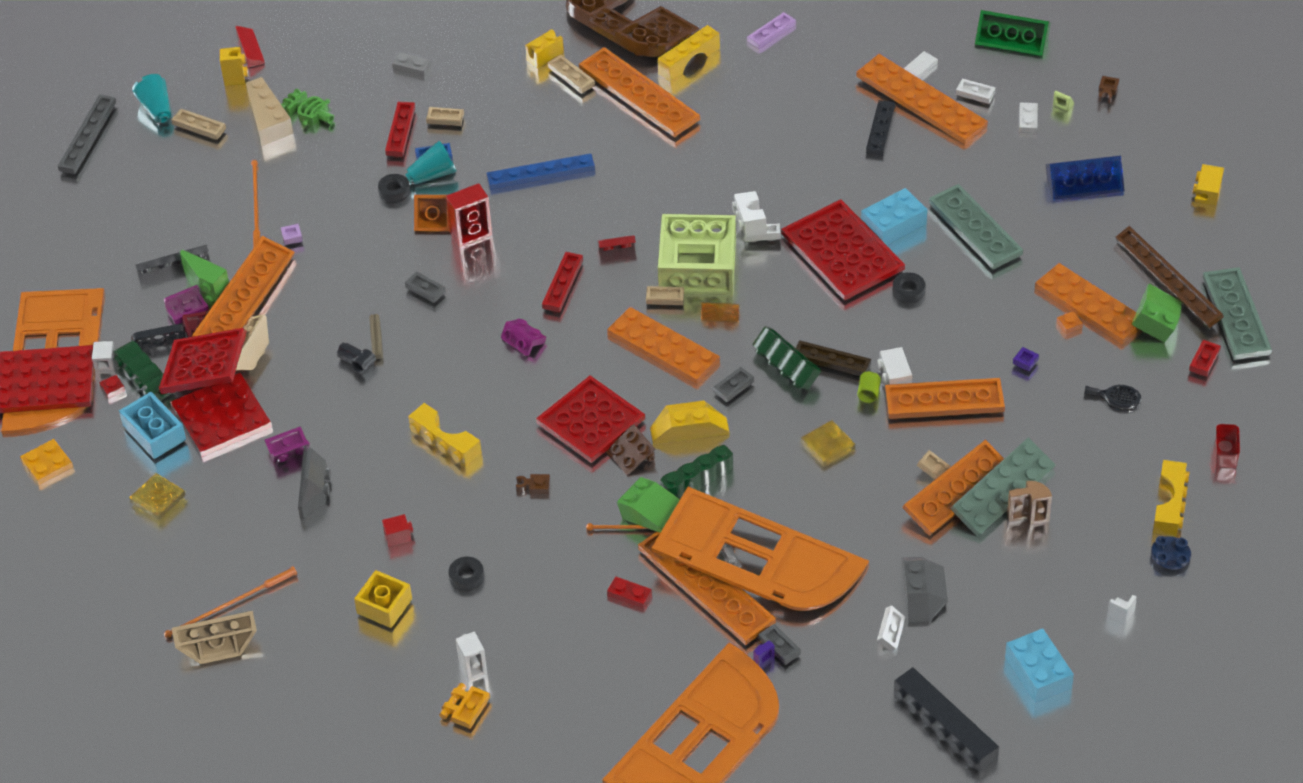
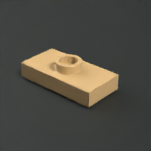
[426,107,464,126]
[646,286,684,305]
[917,450,952,479]

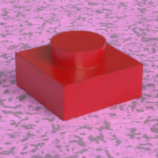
[99,375,125,399]

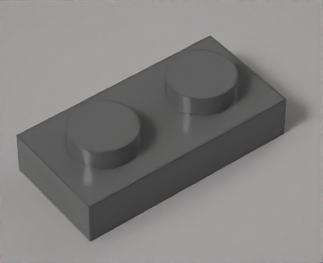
[405,271,446,303]
[713,367,754,402]
[759,624,801,665]

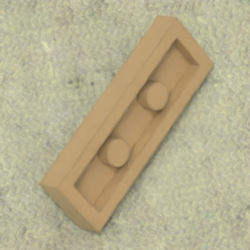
[548,54,595,94]
[171,109,226,140]

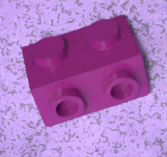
[164,285,209,324]
[501,318,547,356]
[264,426,310,462]

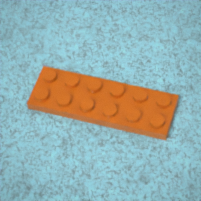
[1035,263,1140,345]
[607,307,720,384]
[885,378,1005,419]
[902,439,1004,536]

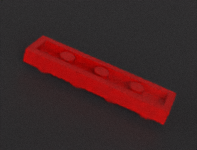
[385,101,416,157]
[542,252,583,312]

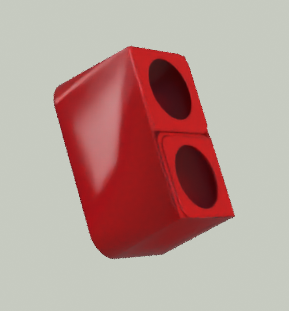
[1215,424,1240,468]

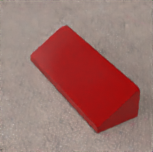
[235,26,265,68]

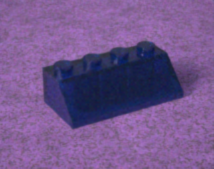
[1045,155,1125,200]

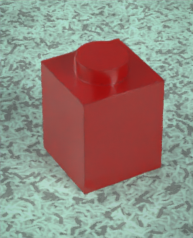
[382,514,414,547]

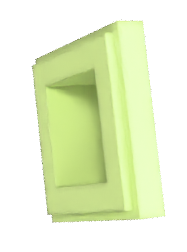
[1053,91,1074,111]

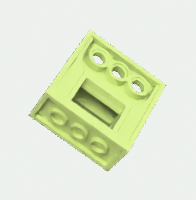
[658,214,736,295]

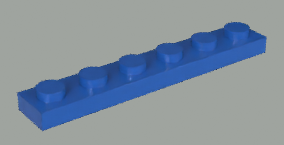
[486,153,595,190]

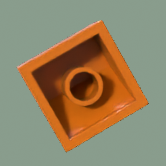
[414,195,450,231]

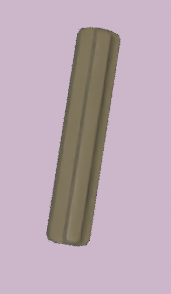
[369,314,383,360]

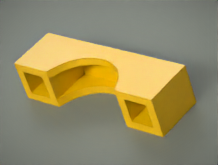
[658,25,720,82]
[408,403,482,466]
[1153,460,1190,537]

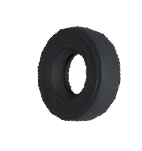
[378,174,410,202]
[892,272,926,302]
[448,556,484,590]

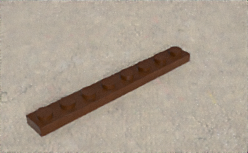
[1115,226,1224,329]

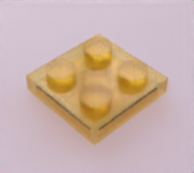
[801,420,856,467]
[129,473,186,520]

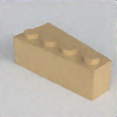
[246,77,293,146]

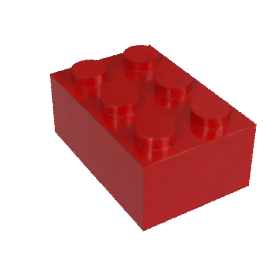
[446,183,493,248]

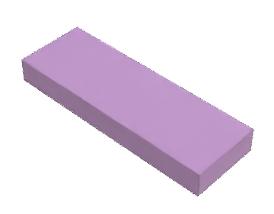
[747,12,796,49]

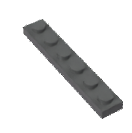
[58,94,116,174]

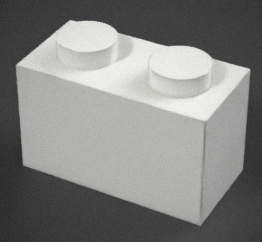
[877,347,912,385]
[456,631,487,681]

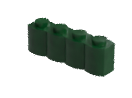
[752,326,821,390]
[113,340,173,401]
[660,445,733,499]

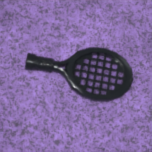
[1084,384,1142,409]

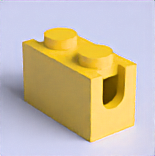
[525,29,564,69]
[220,47,248,86]
[1192,164,1224,206]

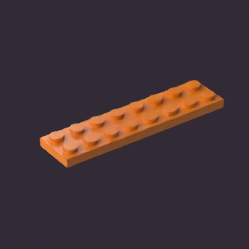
[579,47,700,137]
[856,54,988,145]
[192,236,295,337]
[638,531,776,645]

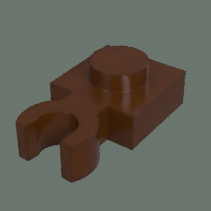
[1098,76,1120,103]
[516,474,550,494]

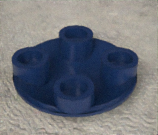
[1151,536,1191,570]

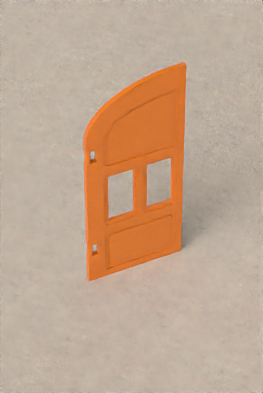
[1,288,105,434]
[651,487,869,611]
[602,642,779,783]

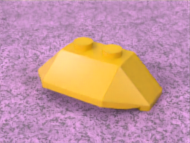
[650,400,730,444]

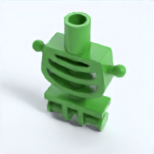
[281,88,334,126]

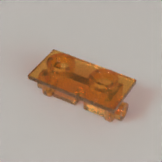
[701,302,740,322]

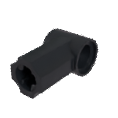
[336,342,376,374]

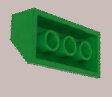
[975,10,1051,56]

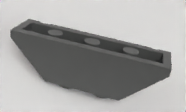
[298,446,331,519]
[901,557,948,625]

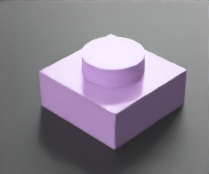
[281,224,303,245]

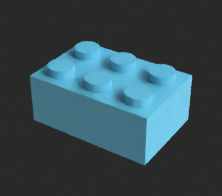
[861,188,927,245]
[119,392,186,459]
[1005,628,1074,703]

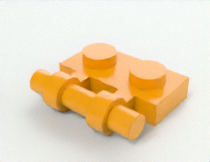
[439,683,490,729]

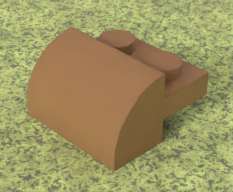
[1007,481,1052,525]

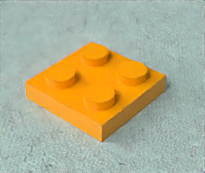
[20,439,73,485]

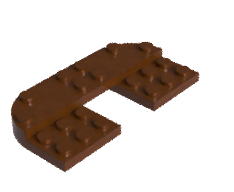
[565,0,699,57]

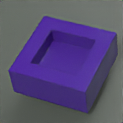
[1013,347,1039,371]
[753,640,775,667]

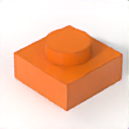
[1057,311,1083,335]

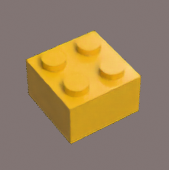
[354,570,412,628]

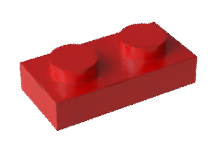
[597,235,636,251]
[1189,340,1221,377]
[607,576,652,609]

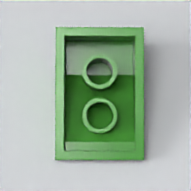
[180,250,229,306]
[1131,284,1182,343]
[617,477,680,533]

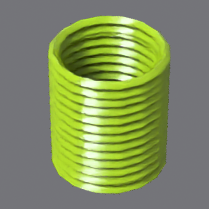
[857,371,881,403]

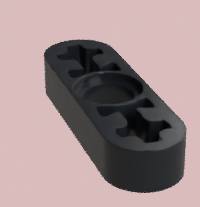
[131,324,186,350]

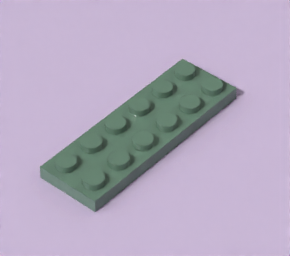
[929,184,1023,269]
[1202,267,1272,360]
[950,437,1056,537]

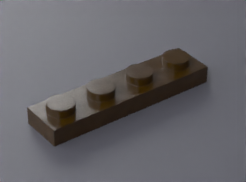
[796,340,871,376]

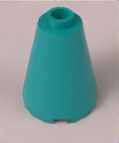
[132,74,171,123]
[405,141,457,185]

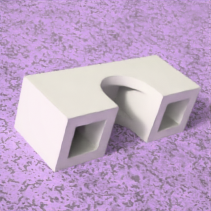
[732,191,767,237]

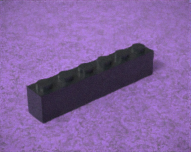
[894,667,999,772]

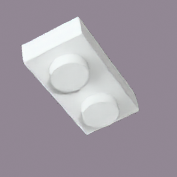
[956,78,995,104]
[1019,103,1038,133]
[744,223,781,242]
[877,606,905,651]

